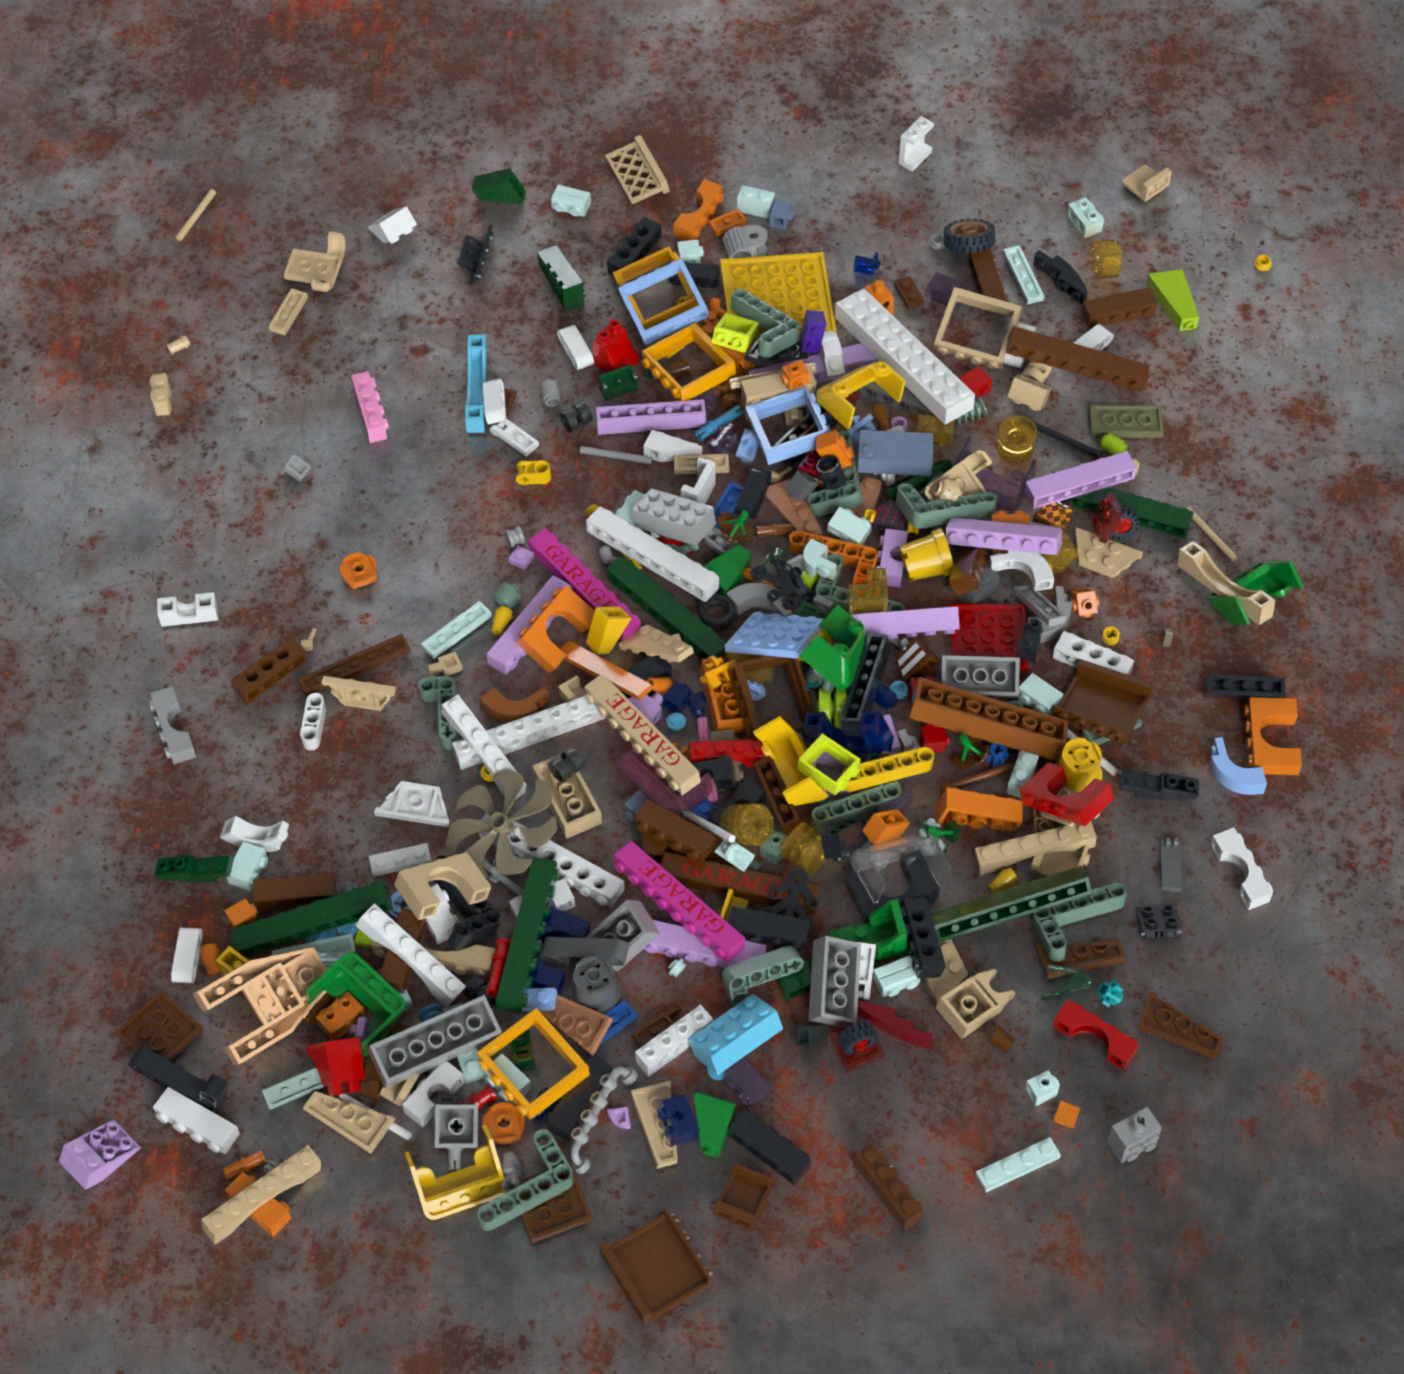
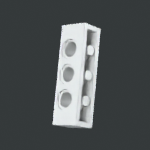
[1053,631,1134,675]
[635,1005,714,1077]

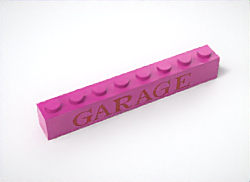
[528,528,641,642]
[614,841,745,963]

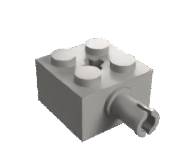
[433,1105,478,1169]
[1107,1107,1162,1163]

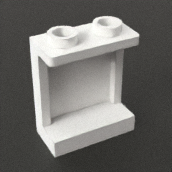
[899,116,934,172]
[681,457,716,504]

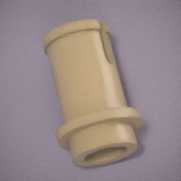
[166,335,191,355]

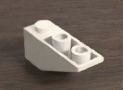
[643,430,702,462]

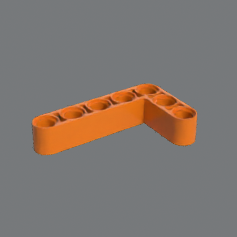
[789,531,878,594]

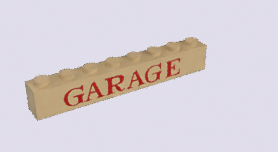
[584,674,701,795]

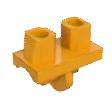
[699,655,736,690]

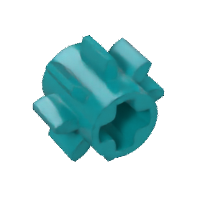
[1098,980,1123,1007]

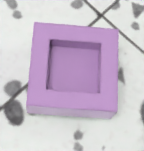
[508,545,534,570]

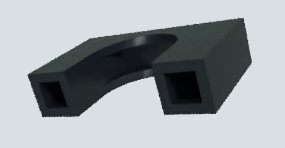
[845,849,940,924]

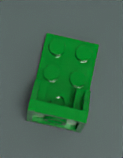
[828,899,907,963]

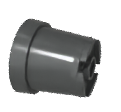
[569,956,622,1014]

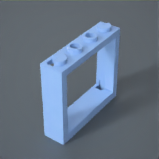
[618,259,710,346]
[745,386,830,465]

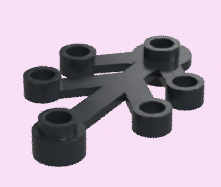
[750,558,815,610]
[762,869,819,947]

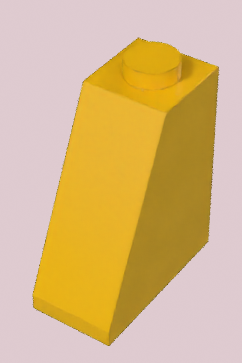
[586,606,632,655]

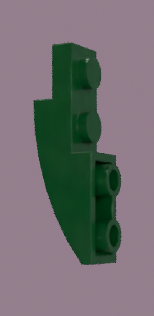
[154,855,234,883]

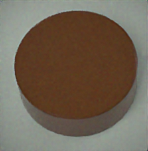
[721,393,740,409]

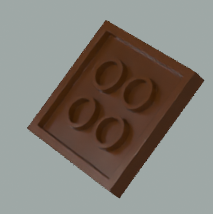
[114,990,204,1062]
[510,1161,593,1243]

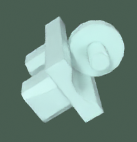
[715,839,755,872]

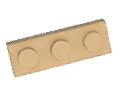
[269,288,308,335]
[674,454,729,475]

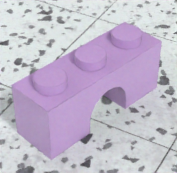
[875,529,908,587]

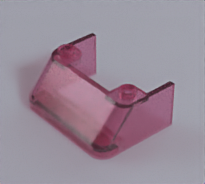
[618,728,712,812]

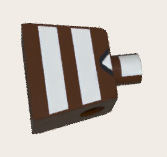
[896,638,941,683]

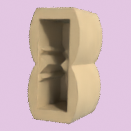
[150,373,172,416]

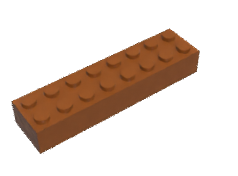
[909,677,1068,761]

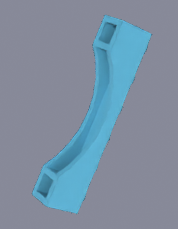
[465,335,487,433]

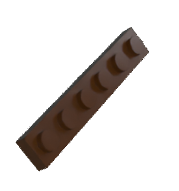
[298,634,411,697]

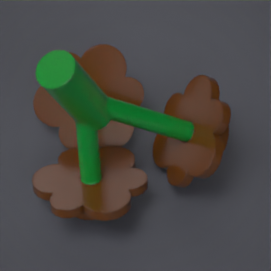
[717,511,754,543]
[952,734,989,769]

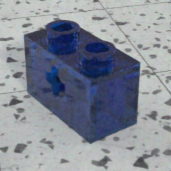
[657,1094,700,1146]

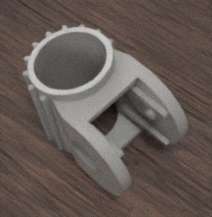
[723,225,767,258]

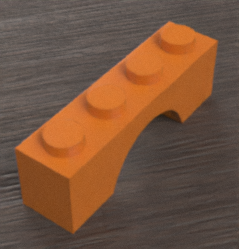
[673,179,724,241]

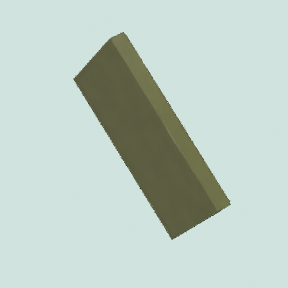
[1089,405,1164,438]

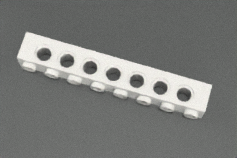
[452,696,605,770]
[478,811,624,908]

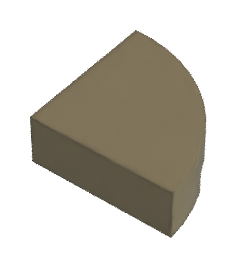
[1163,628,1173,647]

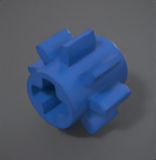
[986,743,1009,767]

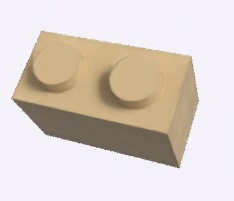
[1007,374,1052,411]

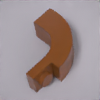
[479,687,550,724]

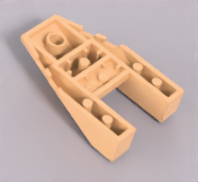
[193,947,327,1066]

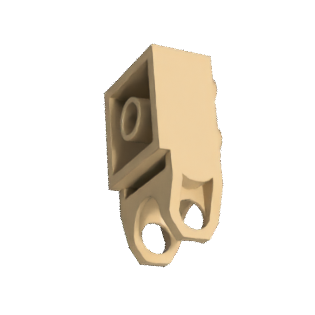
[936,968,1016,1039]

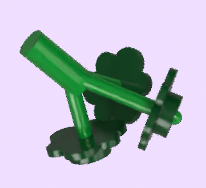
[919,818,962,856]

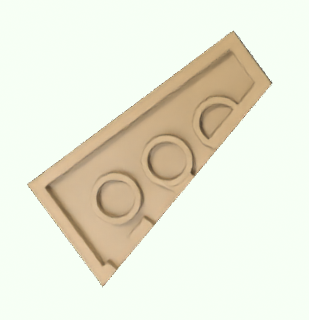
[302,1091,395,1154]

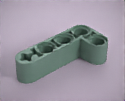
[418,676,458,750]
[722,946,804,1006]

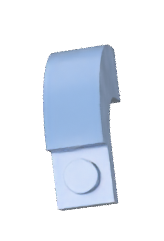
[1209,737,1267,795]

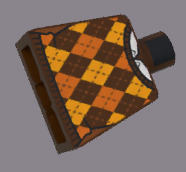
[1033,499,1075,542]

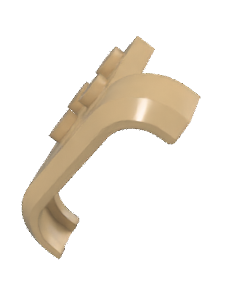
[284,232,346,292]
[924,450,993,520]

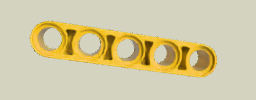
[842,747,934,792]

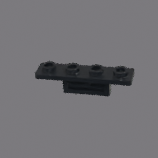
[457,224,493,285]

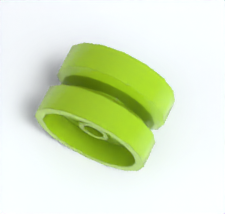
[816,687,847,730]

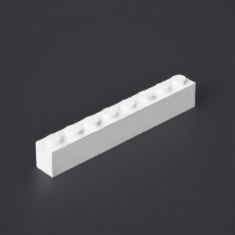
[586,506,719,602]

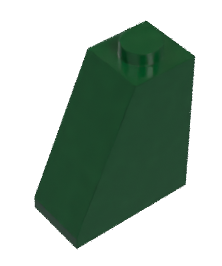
[472,168,526,204]

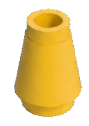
[491,606,513,636]
[988,867,1019,893]

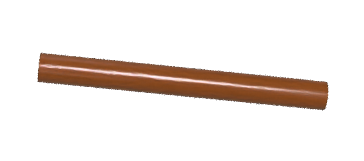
[940,762,1014,793]

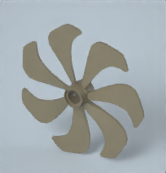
[446,769,557,878]

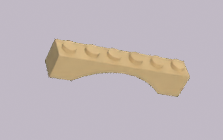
[1178,541,1275,625]
[974,821,1097,875]
[372,941,496,979]
[202,1145,321,1245]

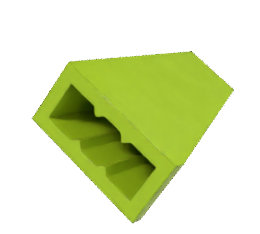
[1147,269,1199,331]

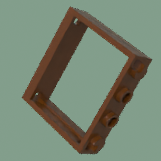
[727,656,818,740]

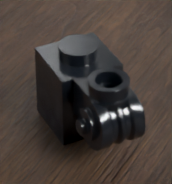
[1016,618,1043,663]

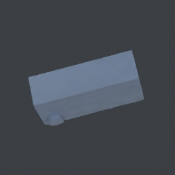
[858,430,933,476]

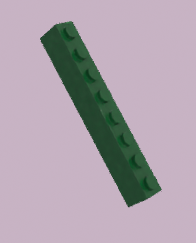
[1051,471,1194,539]
[606,555,728,659]
[496,857,560,1014]
[931,866,1092,942]
[231,880,393,958]

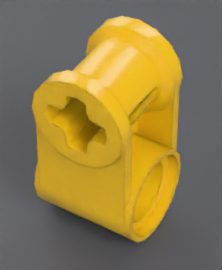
[516,460,551,485]

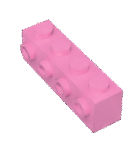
[351,371,389,443]

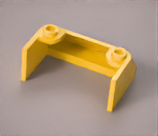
[816,362,906,430]
[753,716,829,806]
[405,1125,506,1220]

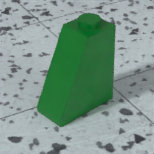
[703,544,751,597]
[694,1092,735,1157]

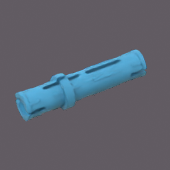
[694,405,743,441]

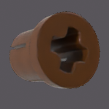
[670,358,692,378]
[988,1026,1016,1053]

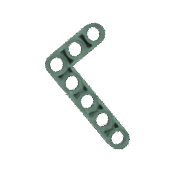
[731,289,800,357]
[807,431,863,516]
[896,484,997,529]
[815,553,905,615]
[810,751,901,832]
[1032,883,1127,962]
[477,1129,574,1231]

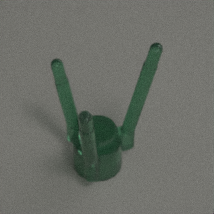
[760,548,786,590]
[1041,964,1092,1000]

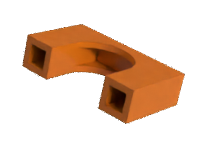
[515,585,595,673]
[1244,697,1302,775]

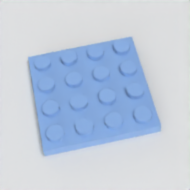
[725,612,823,658]

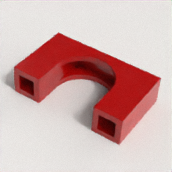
[1019,762,1114,827]

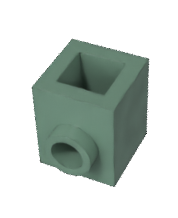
[760,829,789,865]

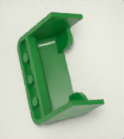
[1207,561,1304,626]
[799,605,865,691]
[306,952,405,1057]

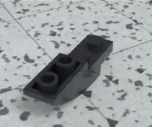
[1033,250,1088,304]
[1119,769,1199,800]

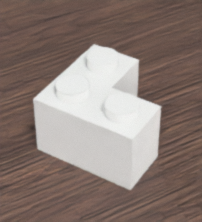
[426,884,459,945]

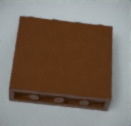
[1053,659,1153,744]
[599,1207,713,1325]

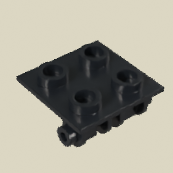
[1135,904,1183,939]

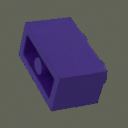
[798,310,827,353]

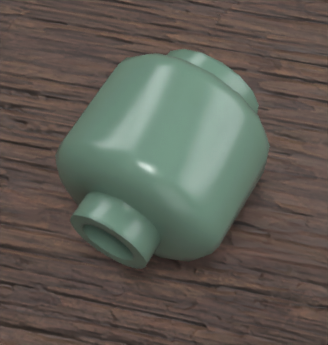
[493,582,521,610]

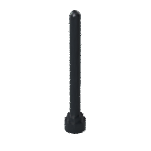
[1019,414,1102,457]

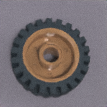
[944,218,995,254]

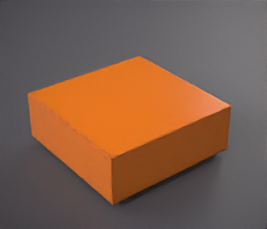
[1053,1101,1080,1129]

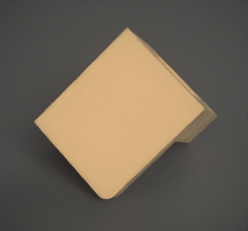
[558,676,586,703]

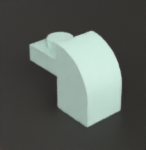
[803,539,837,580]

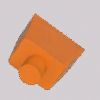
[864,280,894,316]

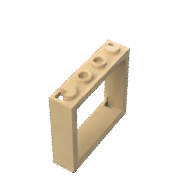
[934,287,1022,370]

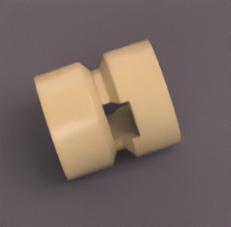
[1021,361,1052,384]

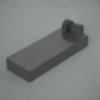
[1160,837,1182,892]

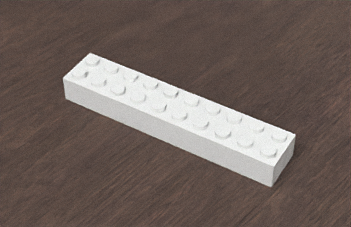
[835,288,975,425]

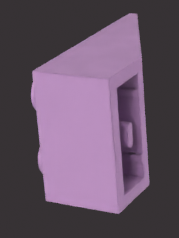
[59,1119,140,1190]

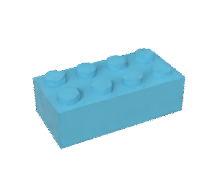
[688,994,783,1075]

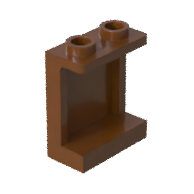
[714,1163,773,1231]

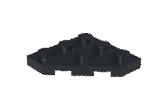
[744,330,811,366]

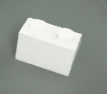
[367,206,417,244]

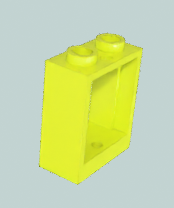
[712,313,759,353]
[797,734,861,796]

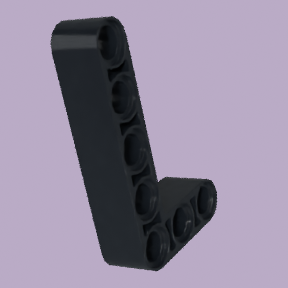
[434,855,501,950]
[128,1046,228,1114]

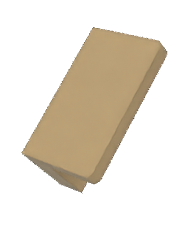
[380,1074,420,1107]

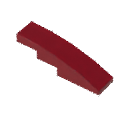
[857,1000,933,1049]

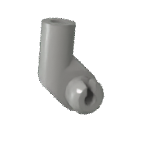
[599,545,619,565]

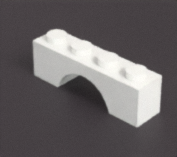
[1210,828,1273,910]

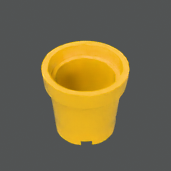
[899,528,954,582]
[1055,738,1102,792]

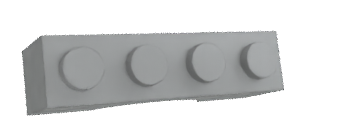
[149,686,196,765]

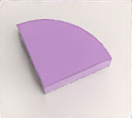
[607,1107,630,1129]

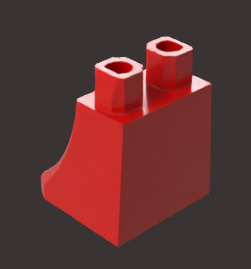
[593,319,640,373]
[306,1037,365,1097]

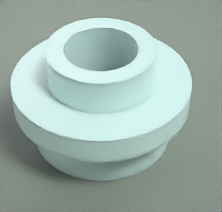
[668,958,687,977]

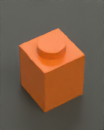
[225,898,259,929]

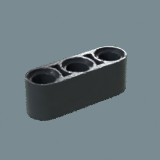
[668,262,720,288]
[736,467,772,519]

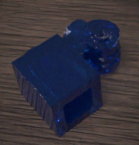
[663,681,707,716]

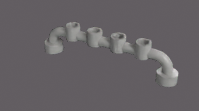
[570,1066,638,1174]

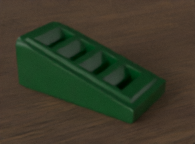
[510,1029,536,1072]

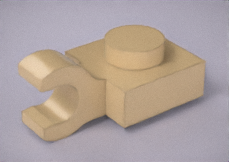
[427,652,463,677]

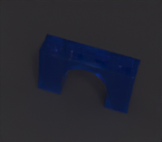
[803,711,894,754]
[531,907,591,995]

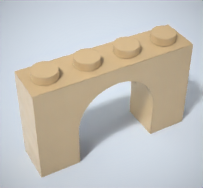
[394,852,491,920]

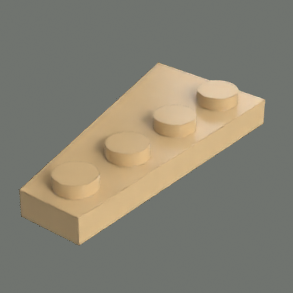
[618,624,694,662]
[630,1081,678,1169]

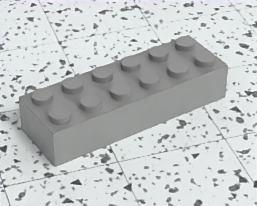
[368,995,502,1089]

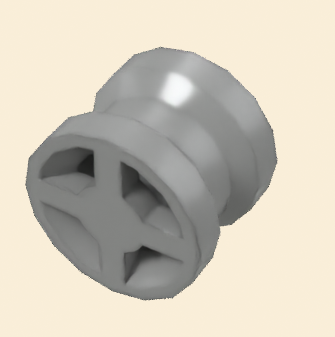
[505,526,525,548]

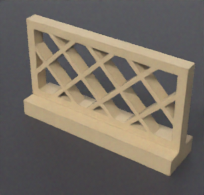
[605,135,670,205]

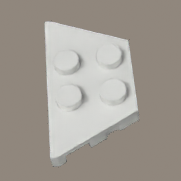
[374,781,450,827]

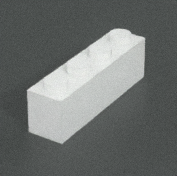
[153,1087,240,1154]

